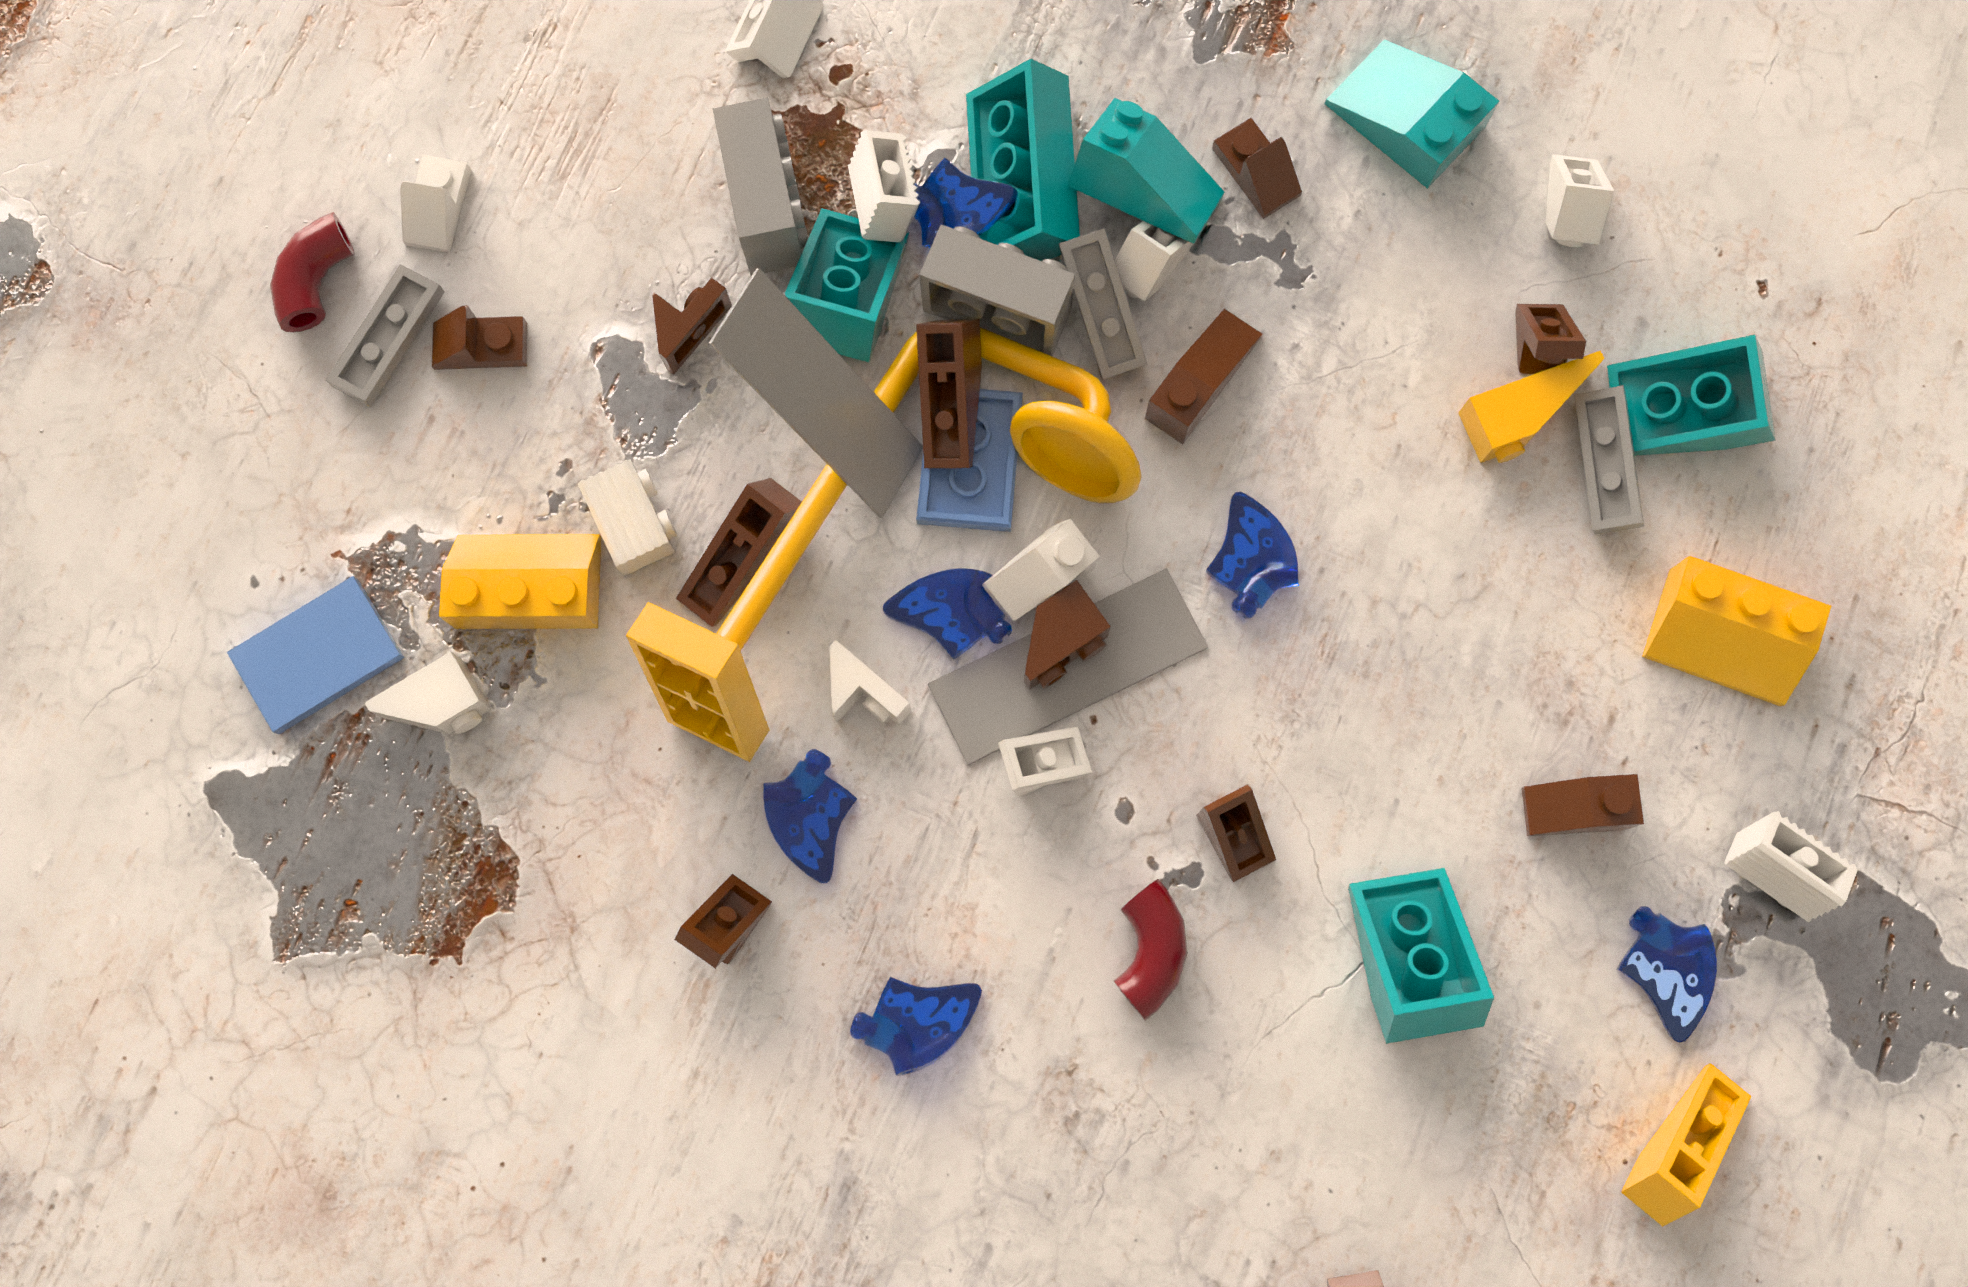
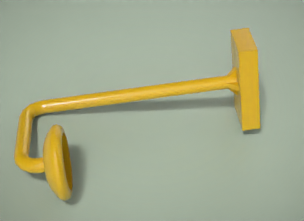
[626,319,1142,762]

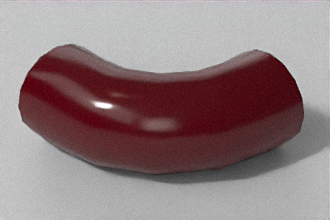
[270,212,355,333]
[1114,879,1188,1021]

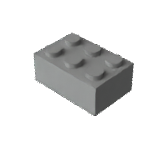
[712,97,808,276]
[919,225,1075,356]

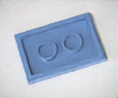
[916,389,1023,532]
[227,576,405,735]

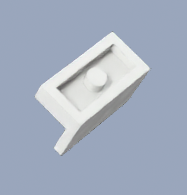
[725,0,824,78]

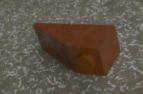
[1145,308,1263,445]
[916,319,982,468]
[676,478,802,627]

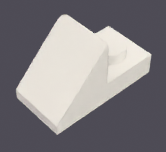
[400,155,472,254]
[829,640,911,725]
[998,727,1092,796]

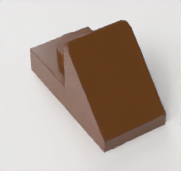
[1212,118,1302,219]
[652,277,732,375]
[1515,304,1586,374]
[432,305,527,370]
[674,874,772,969]

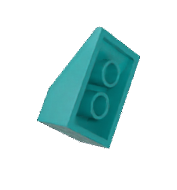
[1324,39,1500,189]
[1068,98,1225,244]
[785,208,909,363]
[1607,334,1776,456]
[1348,868,1494,1044]

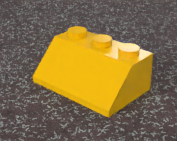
[439,534,602,629]
[1642,556,1832,707]

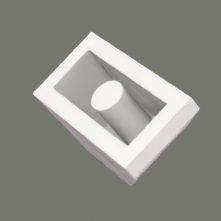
[1545,154,1614,247]
[1115,221,1193,301]
[982,518,1100,622]
[364,652,491,734]

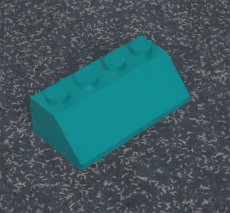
[966,58,1080,261]

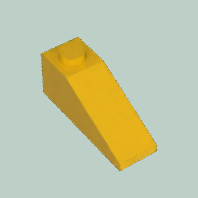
[1458,350,1605,463]
[1621,1063,1751,1227]

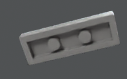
[1059,228,1148,380]
[326,264,445,407]
[1574,385,1644,535]

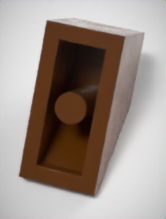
[1522,774,1644,836]

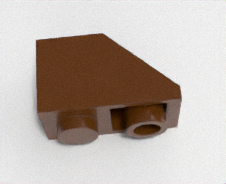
[1024,580,1111,690]

